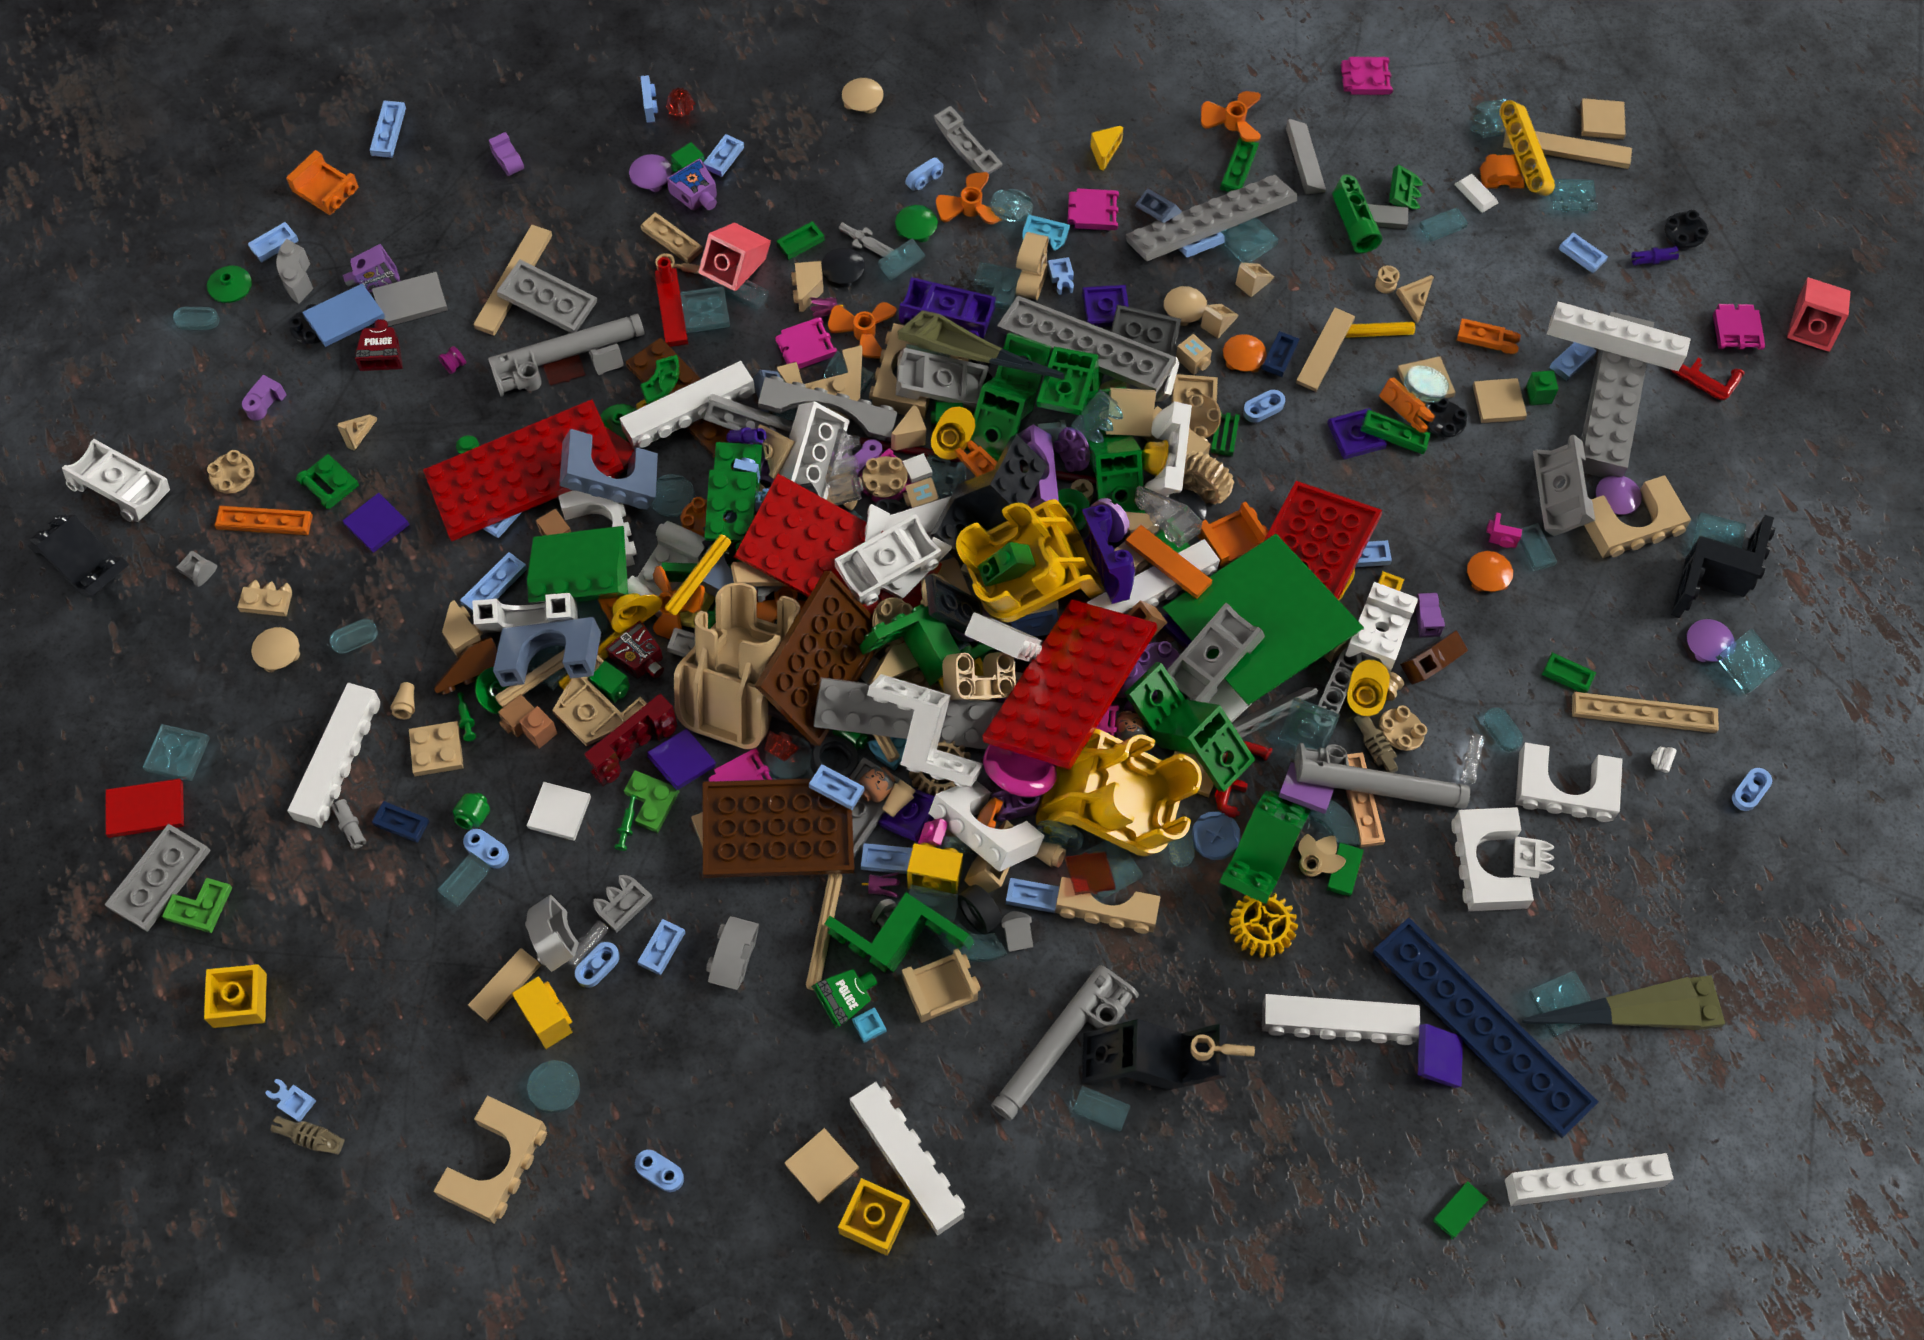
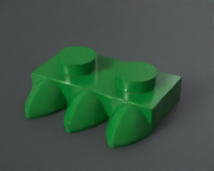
[1389,164,1423,210]

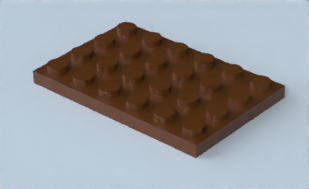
[754,571,877,746]
[703,777,854,878]

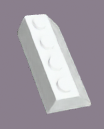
[779,401,850,500]

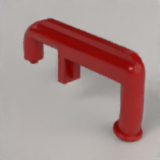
[1670,357,1745,400]
[1215,741,1273,818]

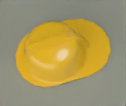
[931,406,975,460]
[1141,440,1169,477]
[611,593,662,633]
[1347,660,1390,716]

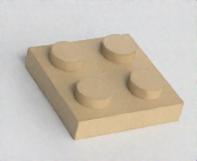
[409,721,464,776]

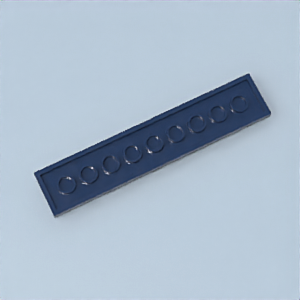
[1373,917,1598,1139]

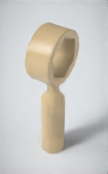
[656,253,700,274]
[1190,1035,1255,1061]

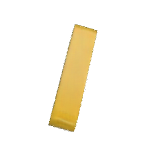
[1499,100,1555,196]

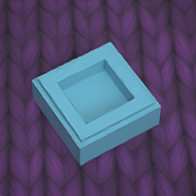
[852,1007,887,1043]

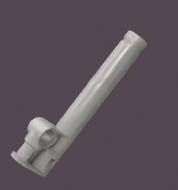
[488,314,645,397]
[1294,743,1470,809]
[991,965,1139,1121]

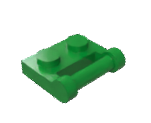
[296,454,359,509]

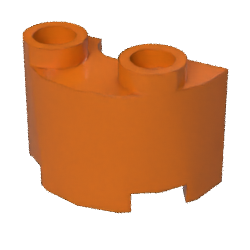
[1480,154,1525,188]

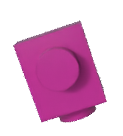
[1486,512,1522,548]
[918,818,948,849]

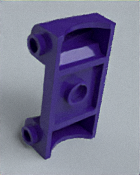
[899,277,996,339]
[1082,505,1135,604]

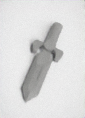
[839,222,901,261]

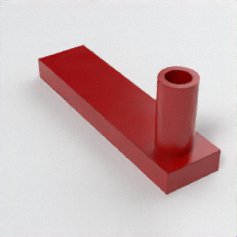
[655,257,688,347]

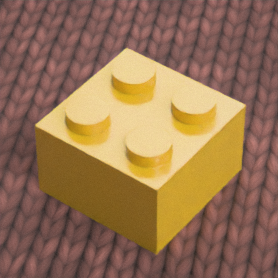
[907,843,963,899]
[204,964,267,1028]
[512,976,573,1049]
[838,1178,910,1256]

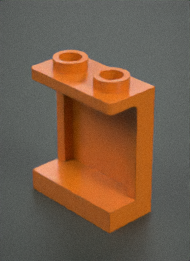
[286,150,359,215]
[1196,501,1269,570]

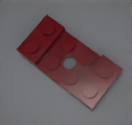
[584,693,678,786]

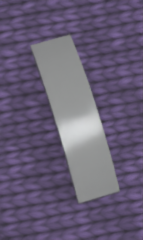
[934,106,1003,174]

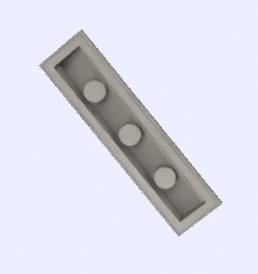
[1286,119,1326,195]
[703,394,794,438]
[1232,687,1318,738]

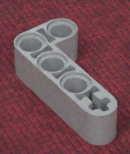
[1311,648,1382,736]

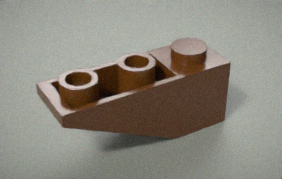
[1400,630,1468,685]
[434,636,497,695]

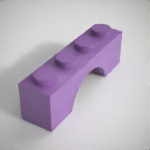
[1017,424,1059,508]

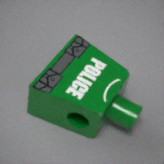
[812,969,877,1028]

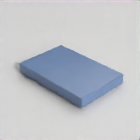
[303,283,385,347]

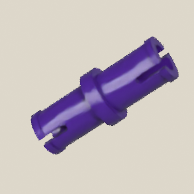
[1631,246,1679,266]
[726,427,766,444]

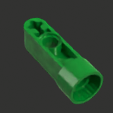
[1332,175,1383,253]

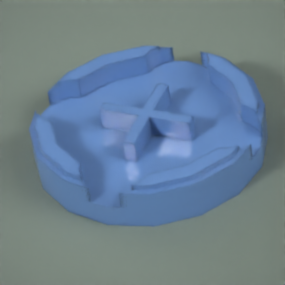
[1191,812,1241,860]

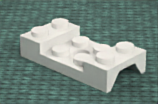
[1345,582,1418,672]

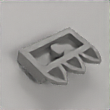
[594,875,653,933]

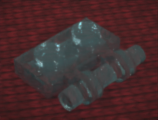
[1551,179,1598,213]
[922,454,966,499]

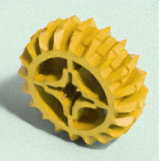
[1229,893,1298,958]

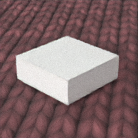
[902,453,933,483]

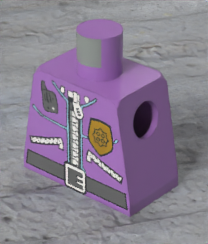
[343,244,400,292]

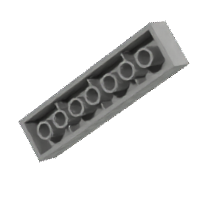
[1581,312,1654,478]

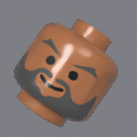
[1114,711,1146,741]
[858,767,895,803]

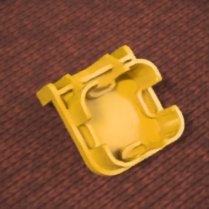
[956,499,1105,622]
[1036,729,1202,856]

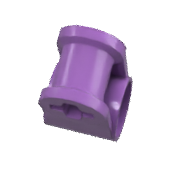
[992,790,1040,821]

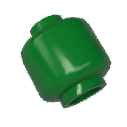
[453,792,490,830]

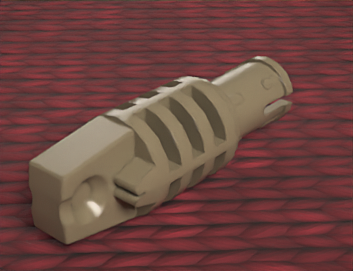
[1354,715,1398,773]
[271,1116,345,1154]

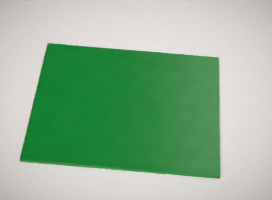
[1163,534,1364,706]

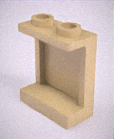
[902,948,981,1023]

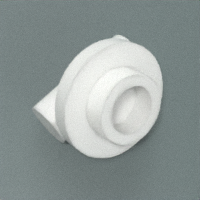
[1651,746,1677,773]

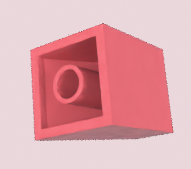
[698,223,771,291]
[1787,277,1850,352]

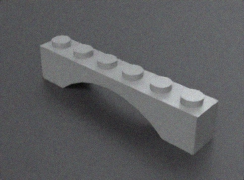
[758,376,897,442]

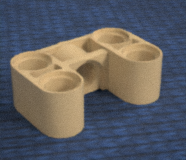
[1015,232,1049,300]
[942,652,1016,701]

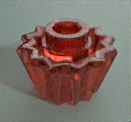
[666,88,695,117]
[765,731,799,761]

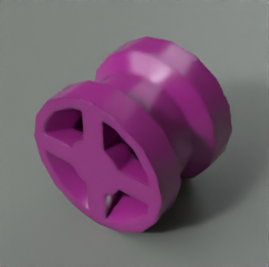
[438,346,466,374]

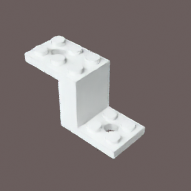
[867,674,983,787]

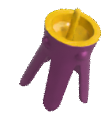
[810,297,843,319]
[862,872,900,898]

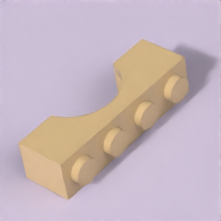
[1055,877,1160,934]

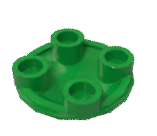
[895,205,938,242]

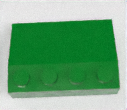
[527,526,628,604]

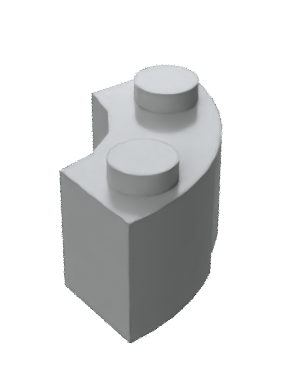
[276,239,313,304]
[525,894,579,972]
[706,916,759,990]

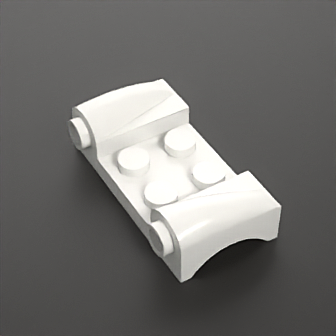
[1144,401,1192,506]
[62,439,170,522]
[835,514,941,606]
[627,521,707,618]

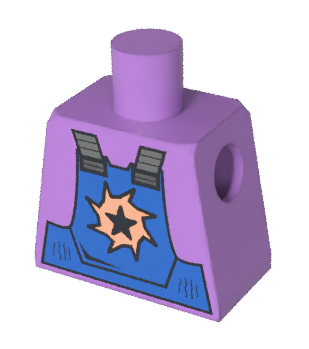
[667,159,717,210]

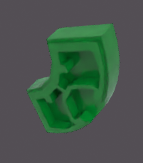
[640,355,680,405]

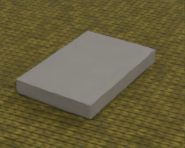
[372,272,448,326]

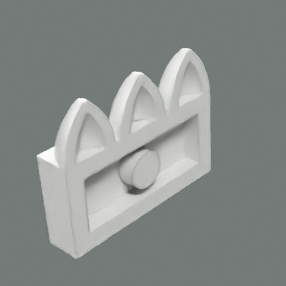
[1513,836,1554,879]

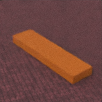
[214,506,313,535]
[1125,525,1213,599]

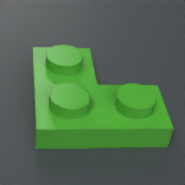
[624,770,680,833]
[162,878,232,933]

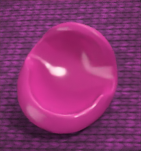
[983,744,1057,797]

